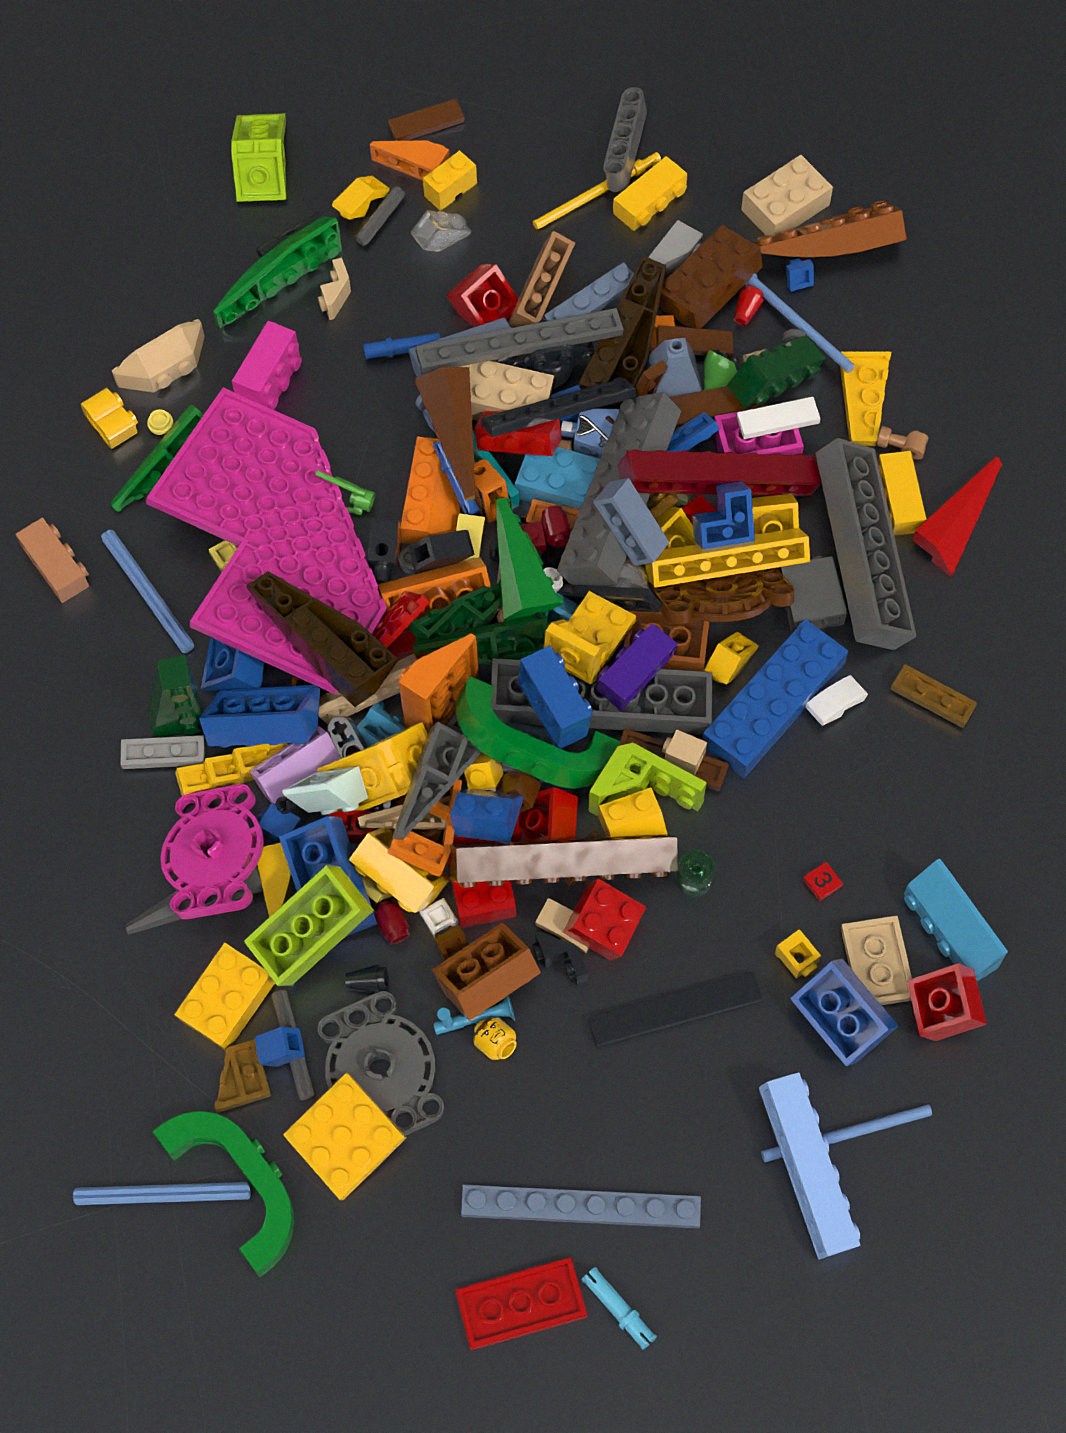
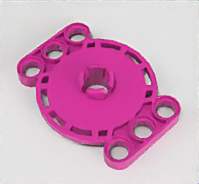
[161,784,264,919]

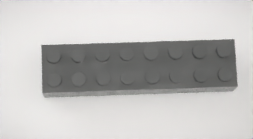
[557,392,681,586]
[816,438,917,650]
[491,658,712,735]

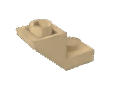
[318,257,351,320]

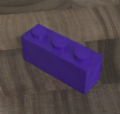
[597,624,678,711]

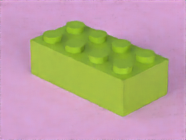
[244,865,374,986]

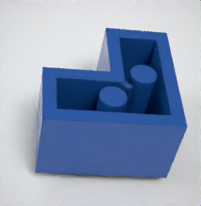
[692,481,755,549]

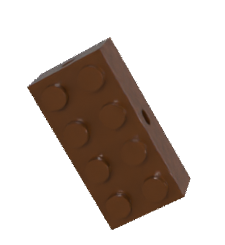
[659,225,762,329]

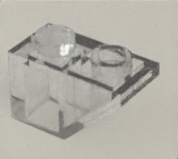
[410,210,471,252]

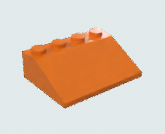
[398,633,479,733]

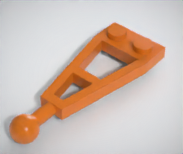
[387,779,462,877]

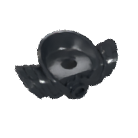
[498,320,595,389]

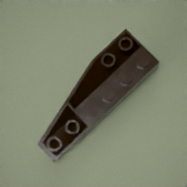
[579,256,666,406]
[247,571,398,707]

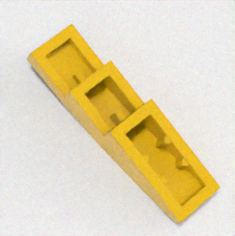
[175,743,288,796]

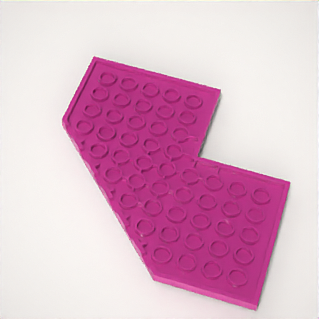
[146,387,387,695]

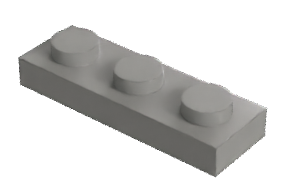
[121,735,205,769]

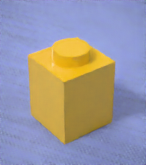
[464,752,504,790]

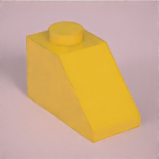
[704,632,759,685]

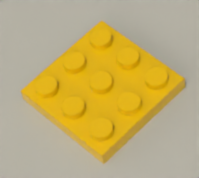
[283,1073,407,1200]

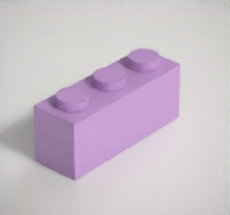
[249,726,341,804]

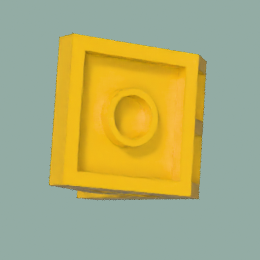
[544,591,636,684]
[317,722,428,812]

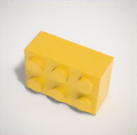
[349,828,451,913]
[174,942,275,1051]

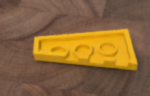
[840,352,891,446]

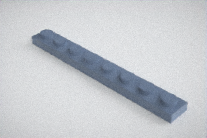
[461,1185,701,1228]

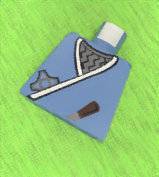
[561,409,620,459]

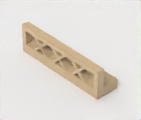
[318,654,418,725]

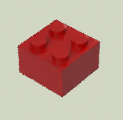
[563,878,646,961]
[907,963,987,1041]

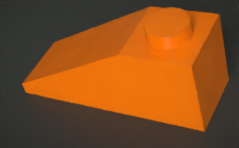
[370,141,450,180]

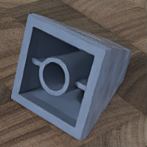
[645,338,702,397]

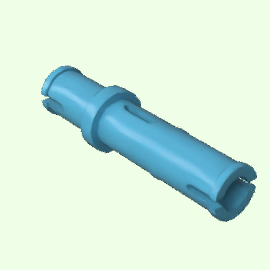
[582,1267,657,1350]

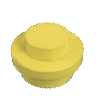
[147,410,174,435]

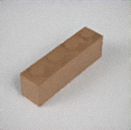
[508,231,575,328]

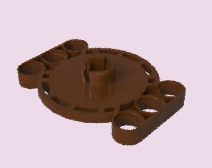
[649,567,794,625]

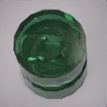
[677,849,715,897]

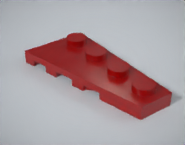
[373,591,430,648]

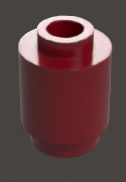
[541,505,572,547]
[374,900,410,944]

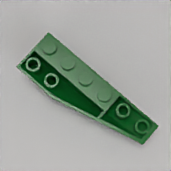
[213,216,342,328]

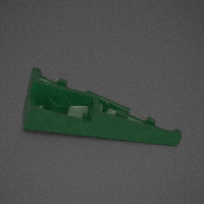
[408,579,503,656]
[412,613,548,665]

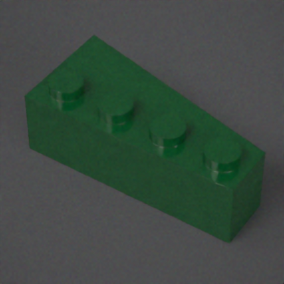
[727,335,826,409]
[148,655,203,738]

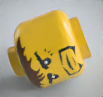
[474,1017,517,1060]

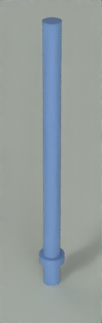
[745,274,855,373]

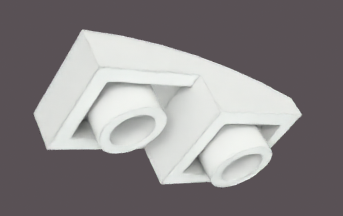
[805,675,868,726]

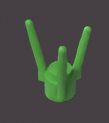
[315,471,375,516]

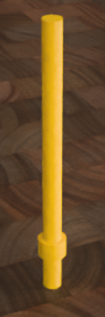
[533,152,661,230]

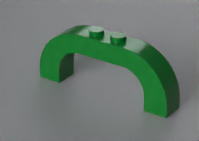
[456,676,620,788]
[153,1112,294,1277]

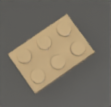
[840,916,912,1005]

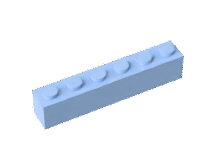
[759,1072,860,1260]

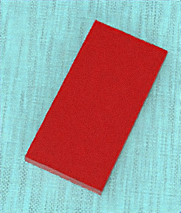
[455,1257,588,1350]

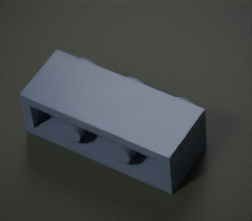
[593,478,669,566]

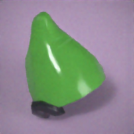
[702,349,745,391]

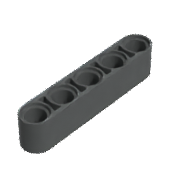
[603,87,647,192]

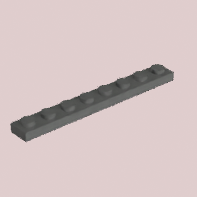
[415,308,624,374]

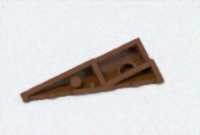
[415,367,476,500]

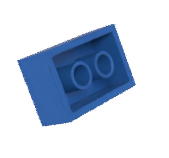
[518,646,593,749]
[790,959,898,1067]

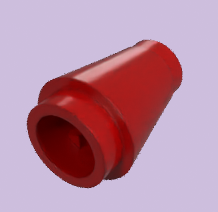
[734,286,763,326]

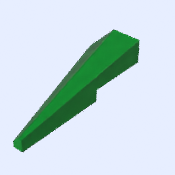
[109,404,204,512]
[495,497,563,620]

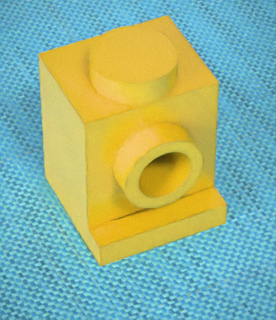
[775,929,821,979]

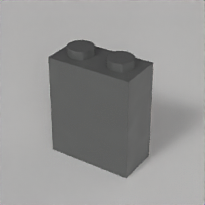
[779,556,847,633]

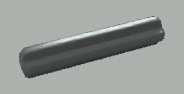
[355,186,405,246]

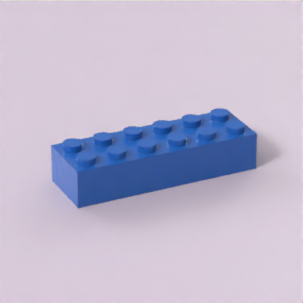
[702,619,848,779]

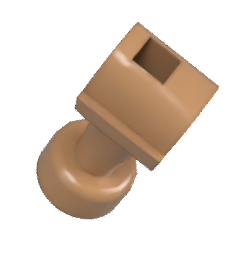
[876,426,928,460]

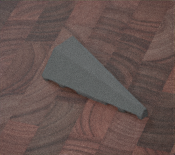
[392,722,482,840]
[125,866,263,935]

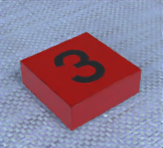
[803,862,843,902]

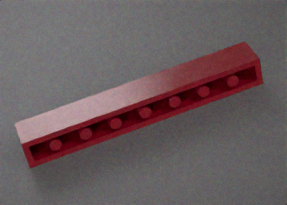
[617,449,822,496]

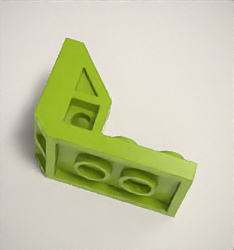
[231,113,287,202]
[589,743,707,816]

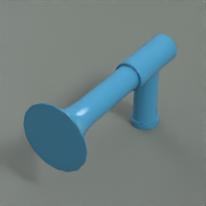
[433,995,516,1035]

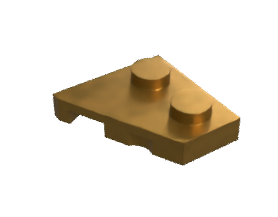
[215,1039,271,1113]

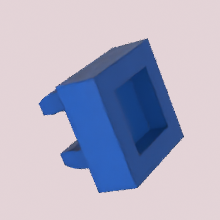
[786,258,814,292]

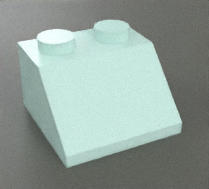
[282,766,368,815]

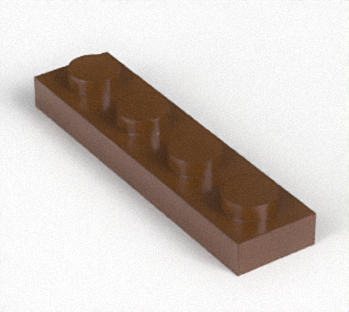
[619,728,729,792]

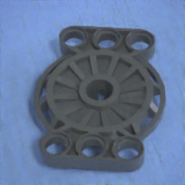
[317,991,444,1136]

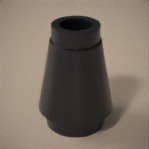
[345,964,389,993]

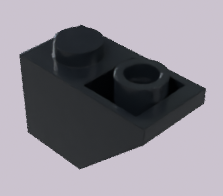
[408,530,475,573]

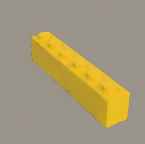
[645,528,810,588]

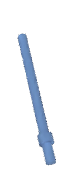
[761,1104,932,1162]

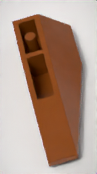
[753,200,907,257]

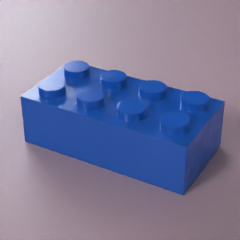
[279,816,377,936]

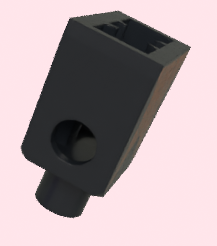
[367,517,402,584]

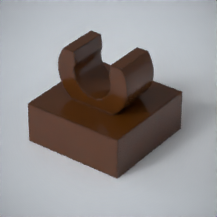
[434,925,469,961]

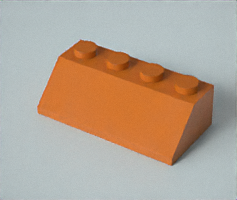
[400,436,461,544]
[378,557,491,635]

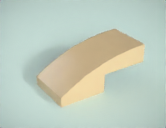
[535,898,589,953]

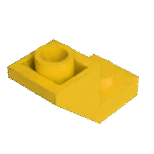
[332,176,390,220]

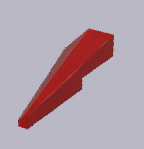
[913,456,1002,577]

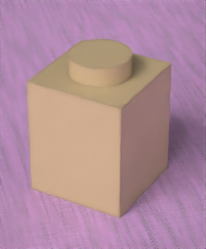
[662,730,707,776]

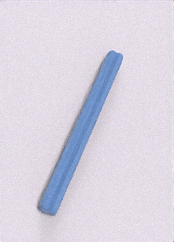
[101,529,194,654]
[73,1182,251,1205]

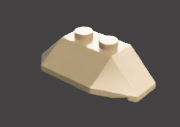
[112,319,205,392]

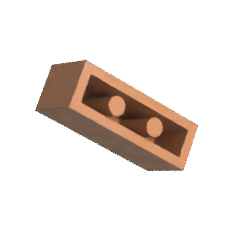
[16,517,89,603]

